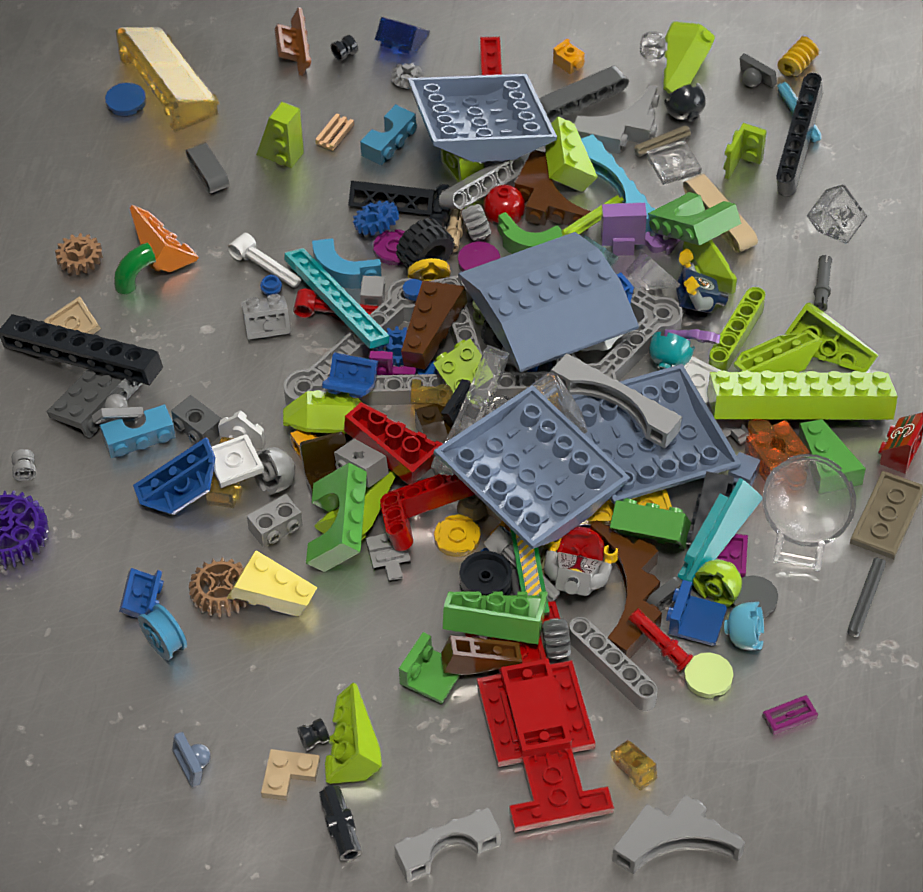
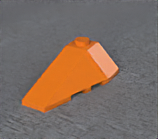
[130,205,199,273]

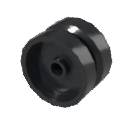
[459,550,512,595]

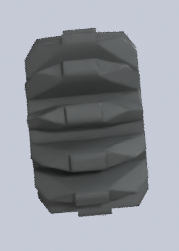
[542,618,571,659]

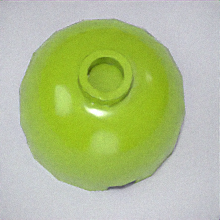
[693,559,742,607]

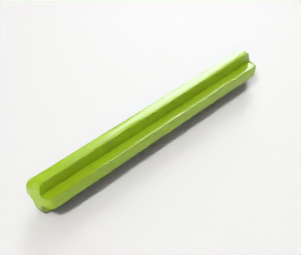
[561,195,624,237]

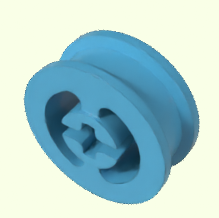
[138,604,187,660]

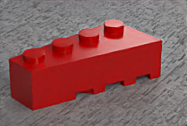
[344,402,443,485]

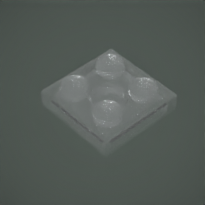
[646,140,702,185]

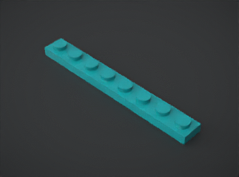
[284,248,390,349]

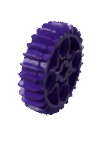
[0,490,49,570]

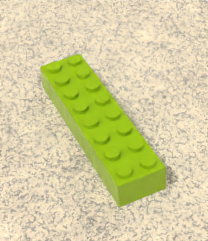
[707,371,898,420]

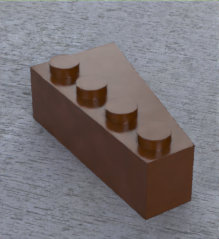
[401,280,467,370]

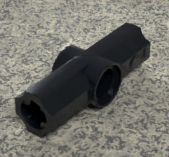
[319,785,362,862]

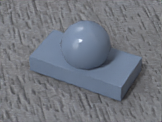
[172,732,211,787]

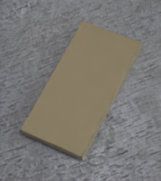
[850,470,923,560]

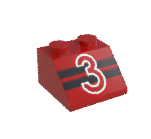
[878,412,923,474]

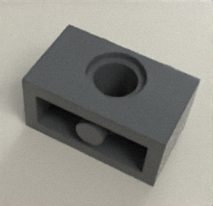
[171,395,222,444]

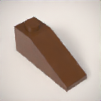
[441,635,522,675]

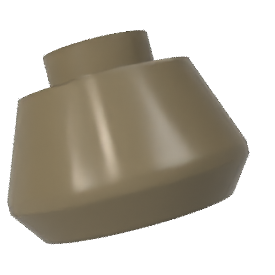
[457,494,488,521]

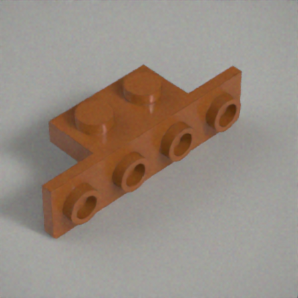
[274,7,311,76]

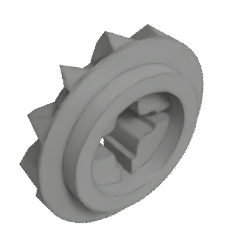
[391,62,423,88]

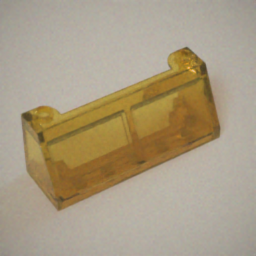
[115,27,219,133]

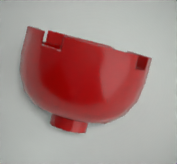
[483,184,525,224]

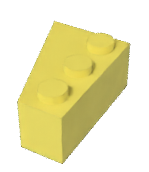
[227,551,317,617]

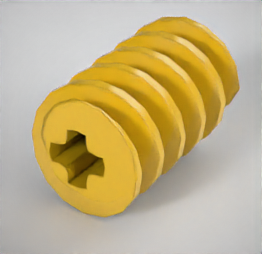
[777,36,819,77]

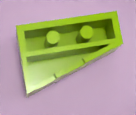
[256,102,304,169]

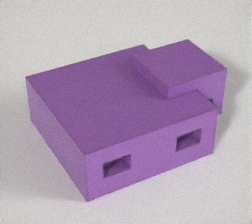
[601,203,647,256]

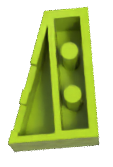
[545,117,598,192]

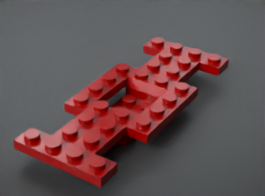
[464,601,614,832]

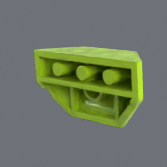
[682,239,737,294]
[734,329,822,372]
[283,390,363,434]

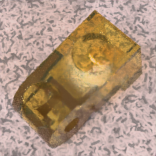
[411,379,453,404]
[610,740,657,791]

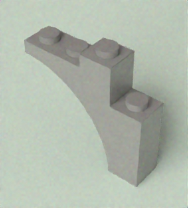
[574,85,659,154]
[612,795,745,874]

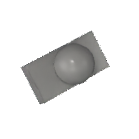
[92,393,144,424]

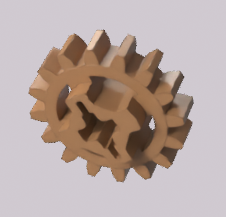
[55,233,103,275]

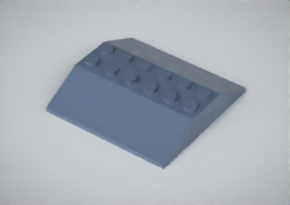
[408,74,557,163]
[458,232,639,372]
[558,364,741,504]
[433,385,630,549]

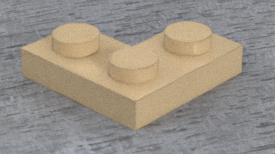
[261,749,320,801]

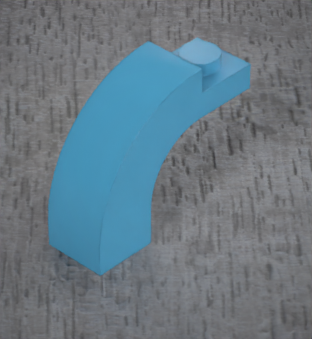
[312,238,382,289]

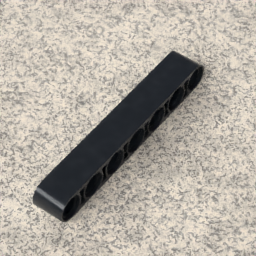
[776,73,823,196]

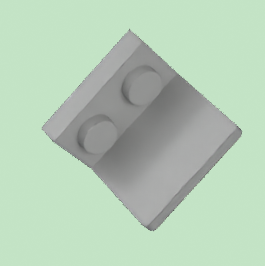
[241,294,291,340]

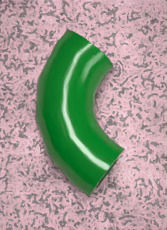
[114,242,156,294]

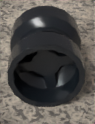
[330,35,358,61]
[297,718,330,750]

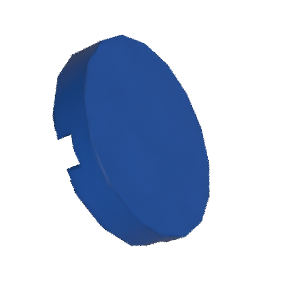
[105,82,146,116]

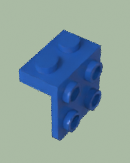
[322,353,378,398]
[666,580,727,646]

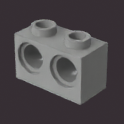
[247,494,303,548]

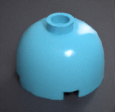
[724,602,764,650]

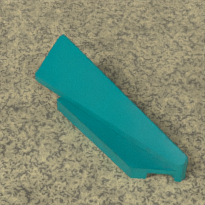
[677,478,763,586]

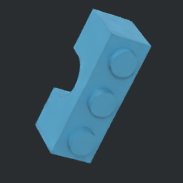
[360,104,417,166]
[100,404,176,459]

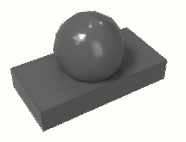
[739,53,777,88]

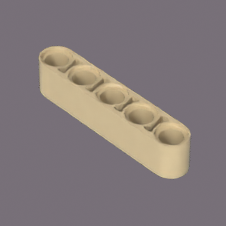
[683,174,758,253]

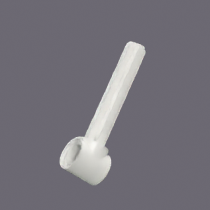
[228,233,301,288]

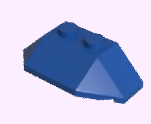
[133,437,216,515]

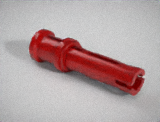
[628,608,693,672]

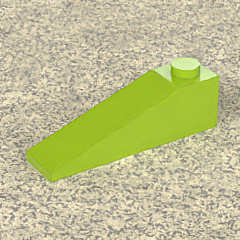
[663,21,716,94]
[314,469,396,540]
[325,682,382,784]

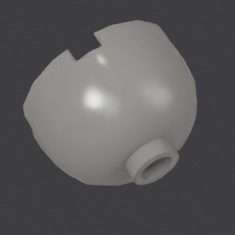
[254,447,296,495]

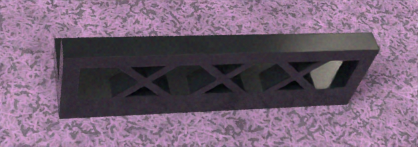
[348,180,436,215]

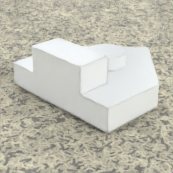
[218,411,265,449]

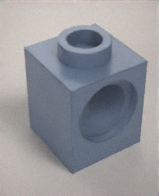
[728,452,761,489]

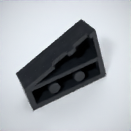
[686,471,734,546]

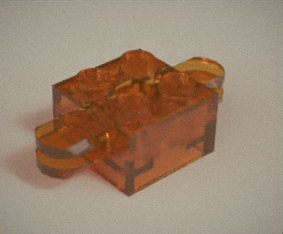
[744,419,810,489]

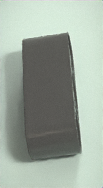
[186,142,230,194]

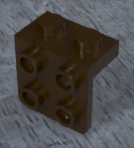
[300,432,346,493]

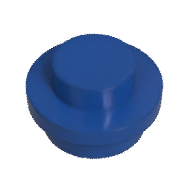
[260,275,282,295]

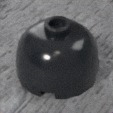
[664,83,706,122]

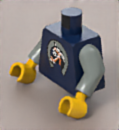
[675,249,728,313]

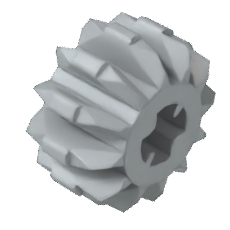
[462,204,491,242]

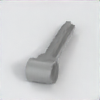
[484,525,560,601]

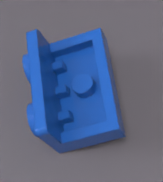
[119,568,164,618]

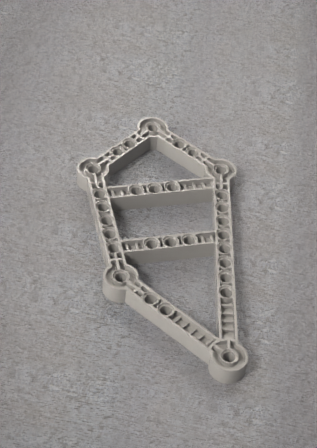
[283,275,683,406]

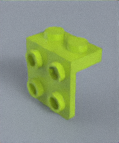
[433,338,494,393]

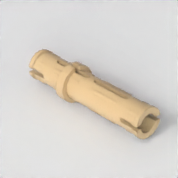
[446,207,465,253]

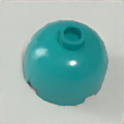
[649,332,695,370]

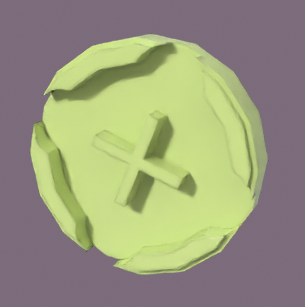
[684,653,734,698]

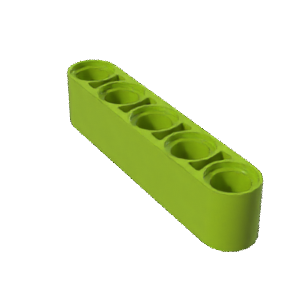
[708,287,766,371]

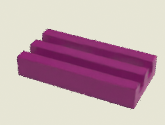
[762,695,818,736]

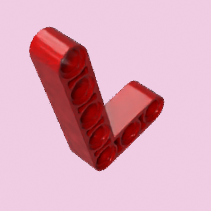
[380,470,475,551]

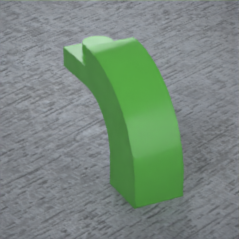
[497,212,562,254]

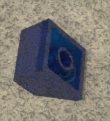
[374,17,430,54]

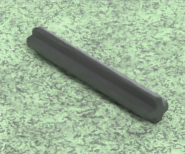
[847,557,886,637]

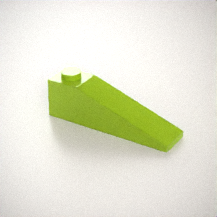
[785,302,879,373]

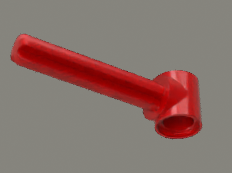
[293,289,379,318]

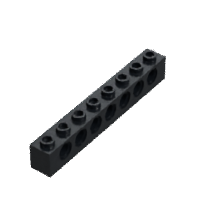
[0,314,163,386]

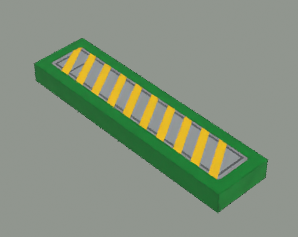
[510,528,550,615]

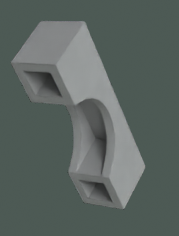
[394,808,501,882]

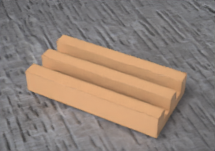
[315,113,354,151]

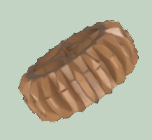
[189,557,247,618]

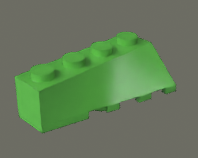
[442,592,548,644]

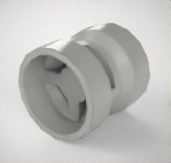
[11,449,36,481]

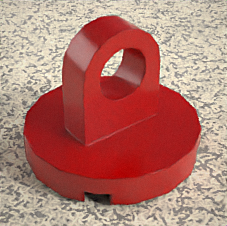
[557,527,605,561]

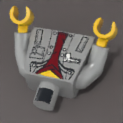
[544,538,618,596]

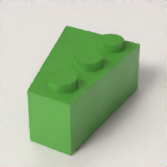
[798,419,866,493]
[610,498,691,550]

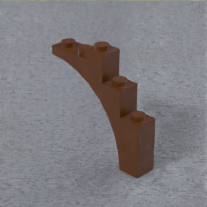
[591,520,662,659]

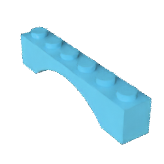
[581,134,655,232]

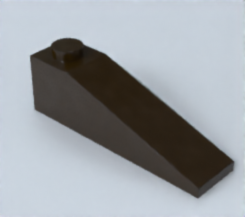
[415,404,465,475]

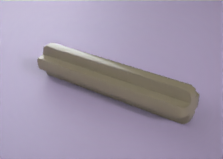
[634,126,691,156]

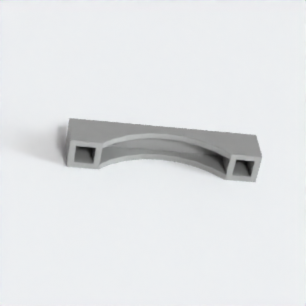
[550,353,682,449]

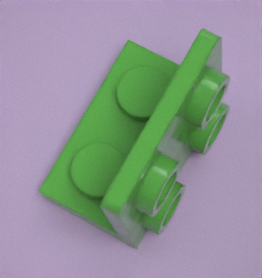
[399,632,461,703]

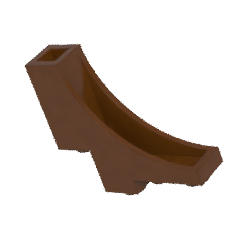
[515,150,591,231]

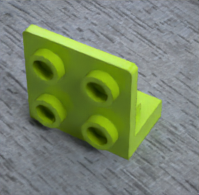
[723,123,767,180]

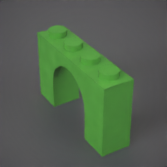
[648,192,742,245]
[306,463,367,572]

